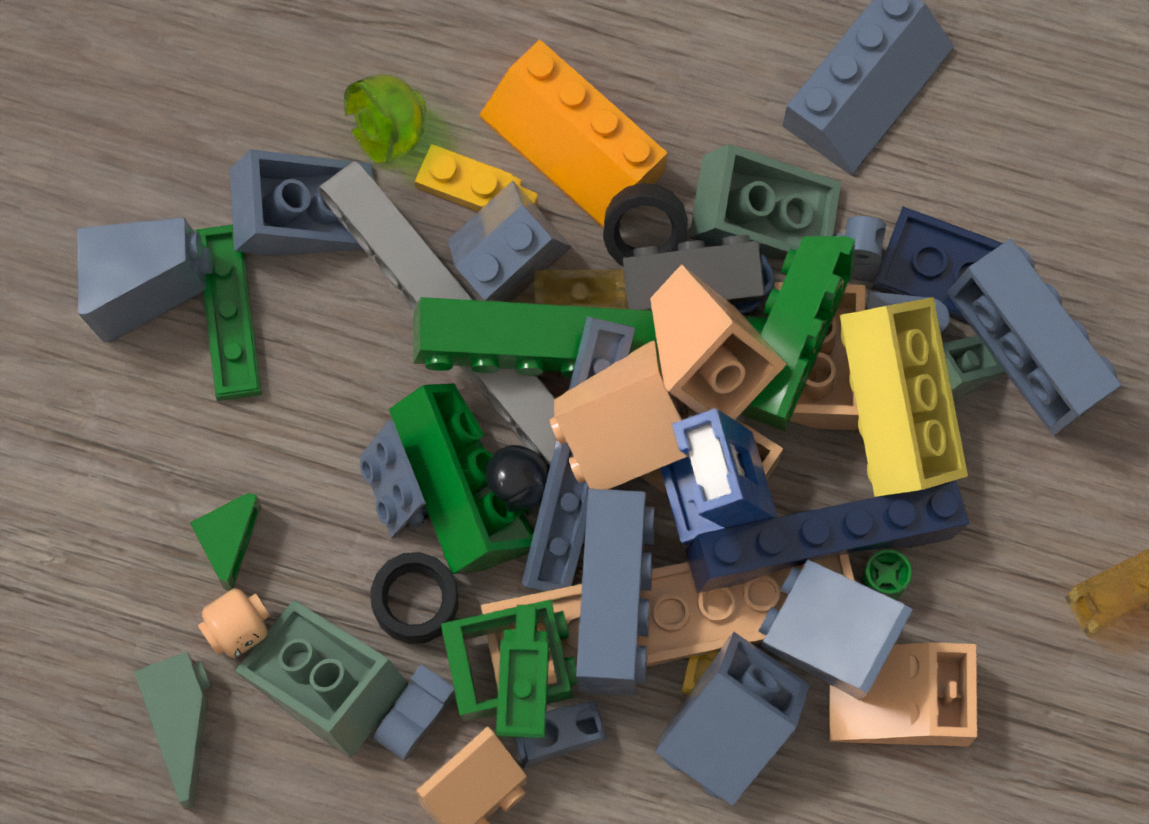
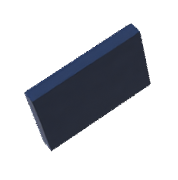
[872,206,1003,324]

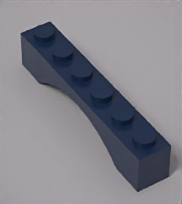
[685,481,970,593]

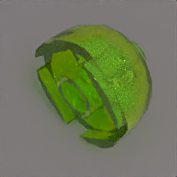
[344,73,426,164]

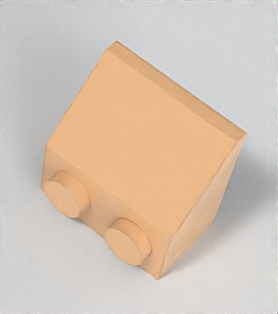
[416,727,527,824]

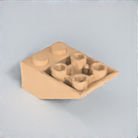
[829,642,977,747]

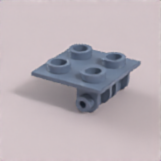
[360,420,428,538]

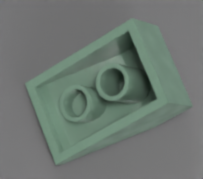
[689,144,841,260]
[235,600,408,758]

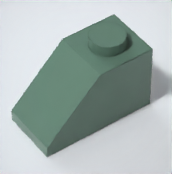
[943,336,1005,401]

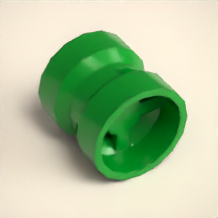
[860,549,912,600]

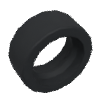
[603,183,688,267]
[370,552,459,644]

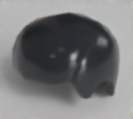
[486,445,550,516]

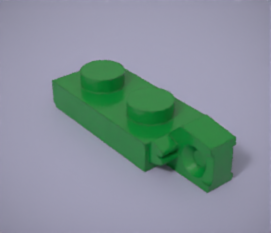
[496,605,550,739]

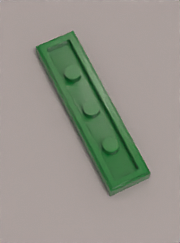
[196,224,262,401]

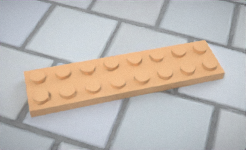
[481,554,854,690]

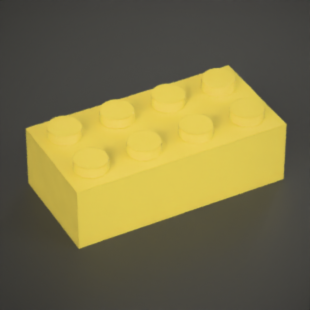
[840,297,968,497]

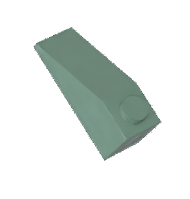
[134,652,211,809]

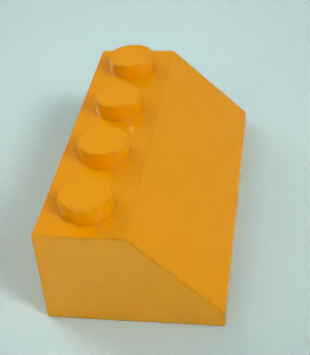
[479,39,668,230]

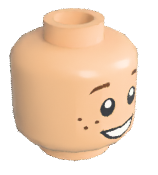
[198,588,270,658]

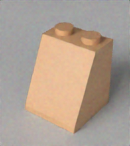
[650,265,787,420]
[550,340,690,490]

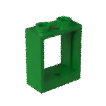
[441,599,578,722]

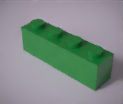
[741,236,855,432]
[388,383,534,574]

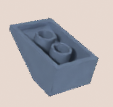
[230,149,373,256]

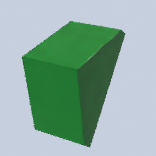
[190,493,261,591]

